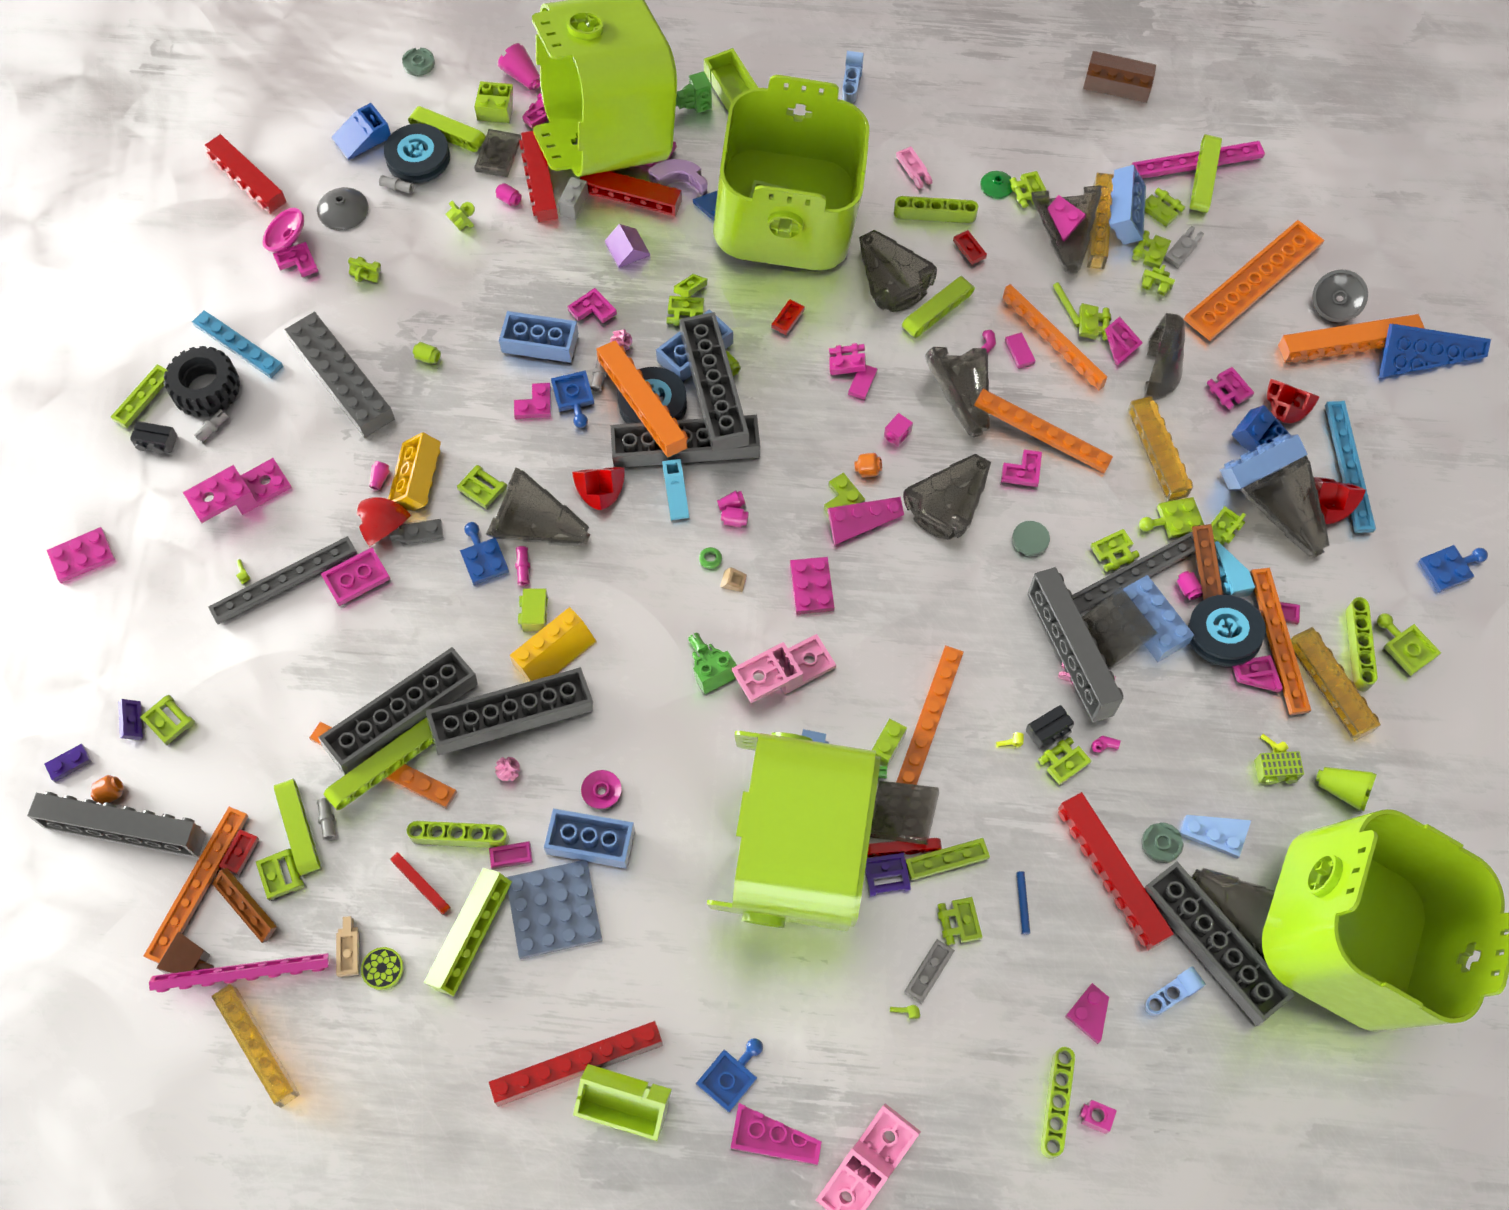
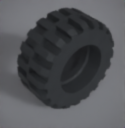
[164,346,240,417]

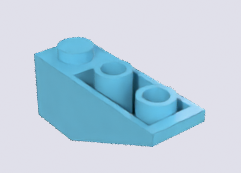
[662,459,689,521]
[1215,541,1255,597]

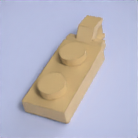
[336,916,359,977]

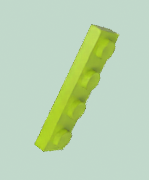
[111,364,167,428]
[905,838,990,881]

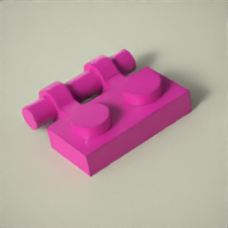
[829,343,866,375]
[1207,367,1254,410]

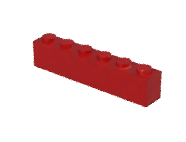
[519,131,558,222]
[204,134,287,214]
[579,171,682,216]

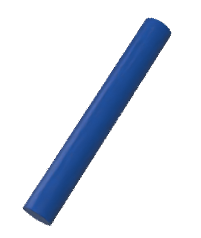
[1016,871,1030,934]

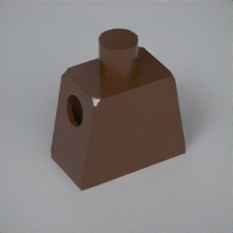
[157,932,214,974]

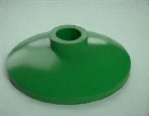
[980,171,1012,199]

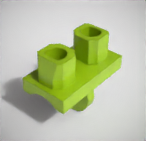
[445,200,475,231]
[348,257,381,283]
[1141,265,1175,296]

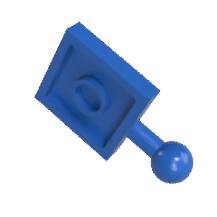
[551,370,594,428]
[460,522,509,585]
[1419,545,1488,593]
[696,1038,763,1113]

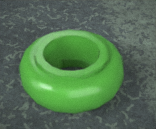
[699,547,722,569]

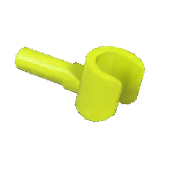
[996,732,1024,747]
[1261,734,1289,753]

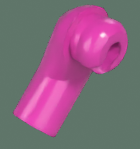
[1091,736,1121,753]

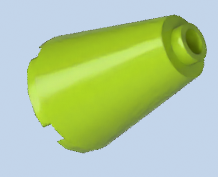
[1315,767,1377,811]

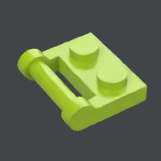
[457,465,507,509]
[140,695,195,745]
[255,848,305,901]

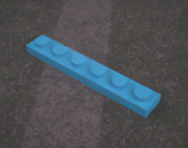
[192,310,283,378]

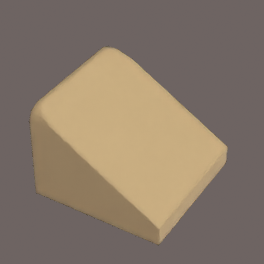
[720,567,747,592]

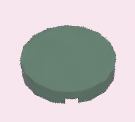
[402,47,435,76]
[1012,521,1050,557]
[1141,823,1184,863]

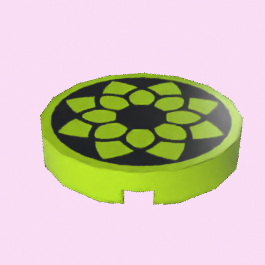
[361,947,404,991]

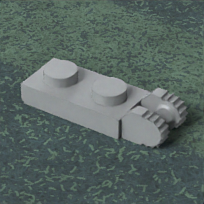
[1164,226,1204,268]

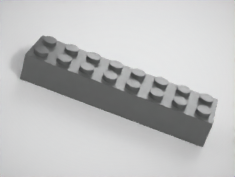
[284,311,395,438]
[679,312,749,453]
[610,415,760,467]
[1028,567,1123,723]
[318,647,478,775]
[426,667,593,756]
[27,791,207,858]
[1145,861,1295,1026]

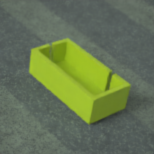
[703,48,758,112]
[573,1064,672,1141]

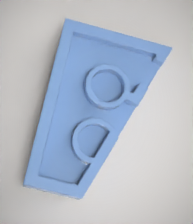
[1180,815,1251,859]

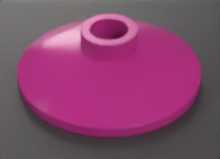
[581,770,622,809]

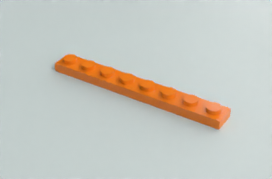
[1003,284,1107,390]
[974,389,1113,473]
[1250,568,1311,715]
[895,645,964,792]
[309,722,457,809]
[143,806,249,964]

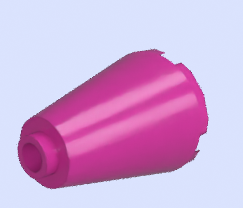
[498,43,540,90]

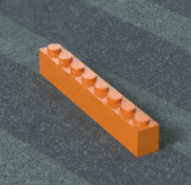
[1278,314,1425,363]
[596,340,688,458]

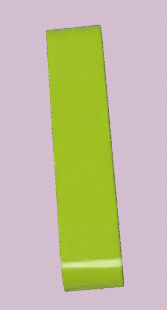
[408,106,486,152]
[1190,134,1222,213]
[893,196,979,223]
[902,276,975,338]
[1346,597,1378,692]
[273,778,321,876]
[406,821,509,848]
[1041,1047,1075,1159]

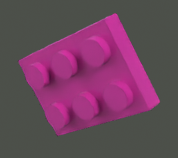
[46,527,115,583]
[321,547,390,606]
[790,557,835,615]

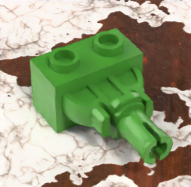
[676,71,712,113]
[688,633,737,694]

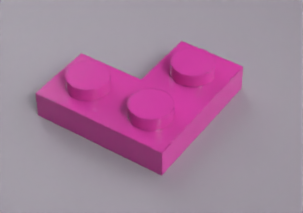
[273,242,319,277]
[567,288,617,323]
[514,383,551,419]
[1001,449,1042,487]

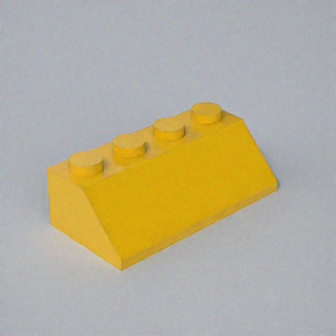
[388,432,441,511]
[510,607,597,682]

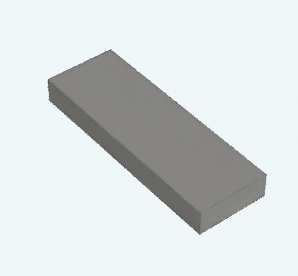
[904,939,955,1005]

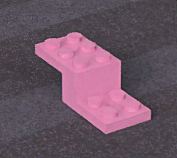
[732,634,836,703]
[816,1103,921,1210]

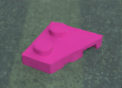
[522,93,548,129]
[1048,195,1086,242]

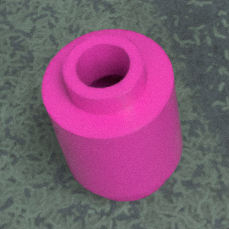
[495,183,522,206]
[721,507,749,528]
[1176,571,1203,601]

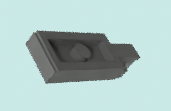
[389,519,444,545]

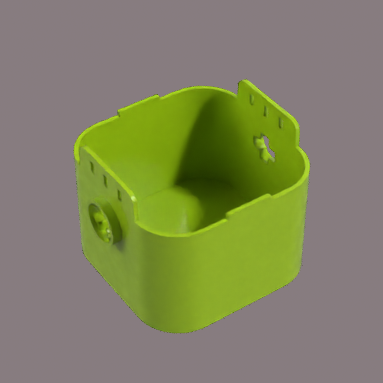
[532,0,677,177]
[713,75,869,271]
[707,731,880,931]
[1262,809,1509,1031]

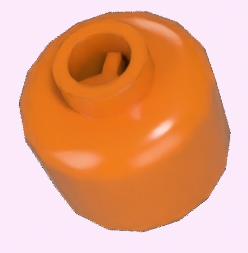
[855,453,882,478]
[91,775,124,805]

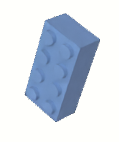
[1109,165,1146,245]
[656,309,733,382]
[499,311,579,363]
[1219,433,1308,490]
[1112,575,1194,662]
[544,808,635,869]

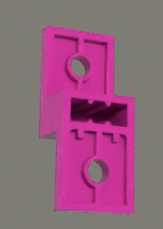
[183,458,292,523]

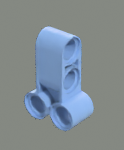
[842,51,864,103]
[1145,966,1206,1016]

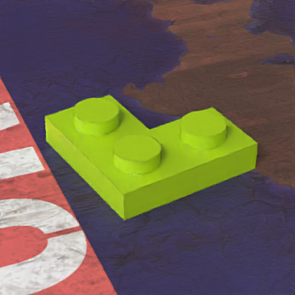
[824,472,865,512]

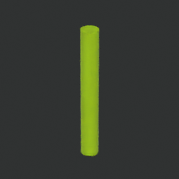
[1053,282,1079,327]

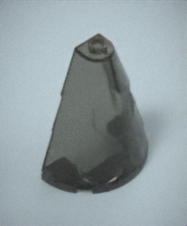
[1031,185,1102,274]
[859,230,937,312]
[1143,313,1185,400]
[925,347,990,437]
[903,454,991,540]
[1241,456,1329,558]
[486,468,591,547]
[1192,868,1275,962]

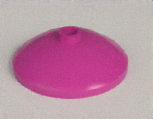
[262,208,304,252]

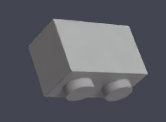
[558,177,589,220]

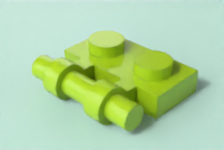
[1010,171,1050,208]
[1145,188,1185,227]
[1132,230,1171,269]
[666,296,704,327]
[1079,303,1111,341]
[1090,529,1140,572]
[1038,737,1091,785]
[937,897,982,946]

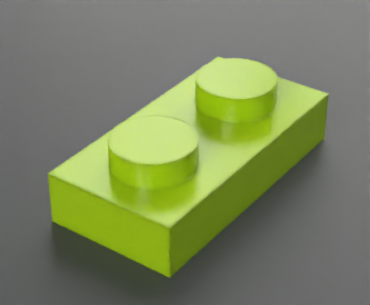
[673,274,708,298]

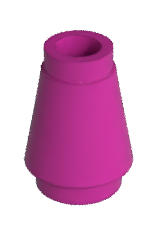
[369,461,390,490]
[717,491,746,511]

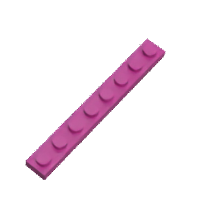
[1132,141,1265,179]
[149,953,329,992]

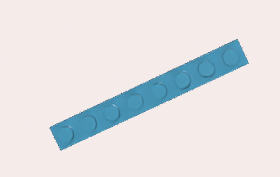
[1325,401,1376,533]

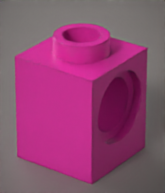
[884,413,913,446]
[1080,1100,1117,1134]

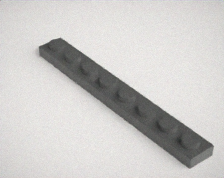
[1072,532,1195,613]
[208,536,358,624]

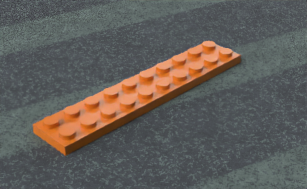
[1183,220,1324,341]

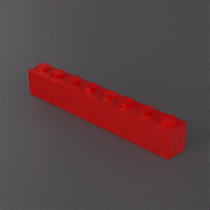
[1058,792,1174,951]
[489,1021,663,1107]

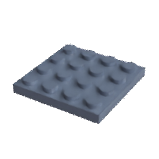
[507,860,603,959]

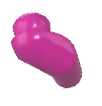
[980,330,996,355]

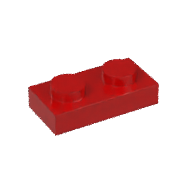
[953,230,987,265]
[771,299,805,336]
[219,829,259,876]

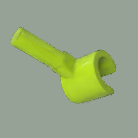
[236,559,250,584]
[890,1005,920,1019]

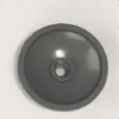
[317,187,369,230]
[1312,270,1368,323]

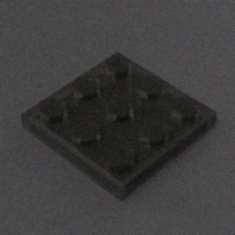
[1082,587,1158,669]
[870,781,939,845]

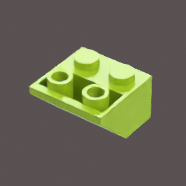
[474,81,513,123]

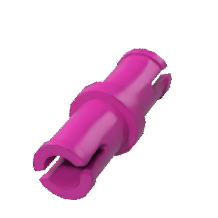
[515,546,530,586]

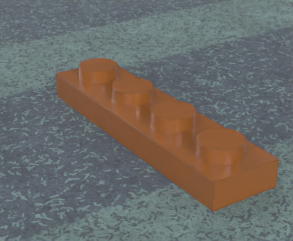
[1192,524,1223,600]
[212,868,277,943]

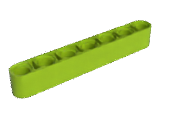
[323,717,434,810]

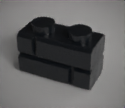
[130,421,177,454]
[1026,705,1074,749]

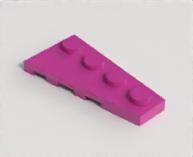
[828,497,904,546]
[731,1103,822,1165]

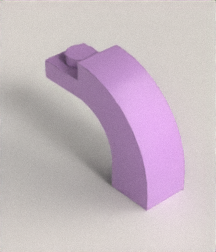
[648,159,708,196]

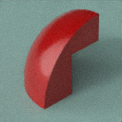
[1267,379,1319,423]
[572,467,625,510]
[1311,477,1366,524]
[357,497,411,547]

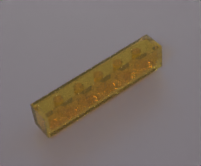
[1087,173,1114,269]
[1127,396,1193,502]
[1291,627,1381,741]
[211,984,300,1108]

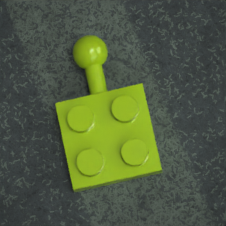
[1139,497,1204,539]
[1377,613,1441,676]

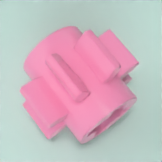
[610,329,632,351]
[495,757,520,781]

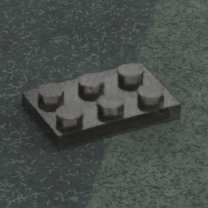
[474,129,521,178]

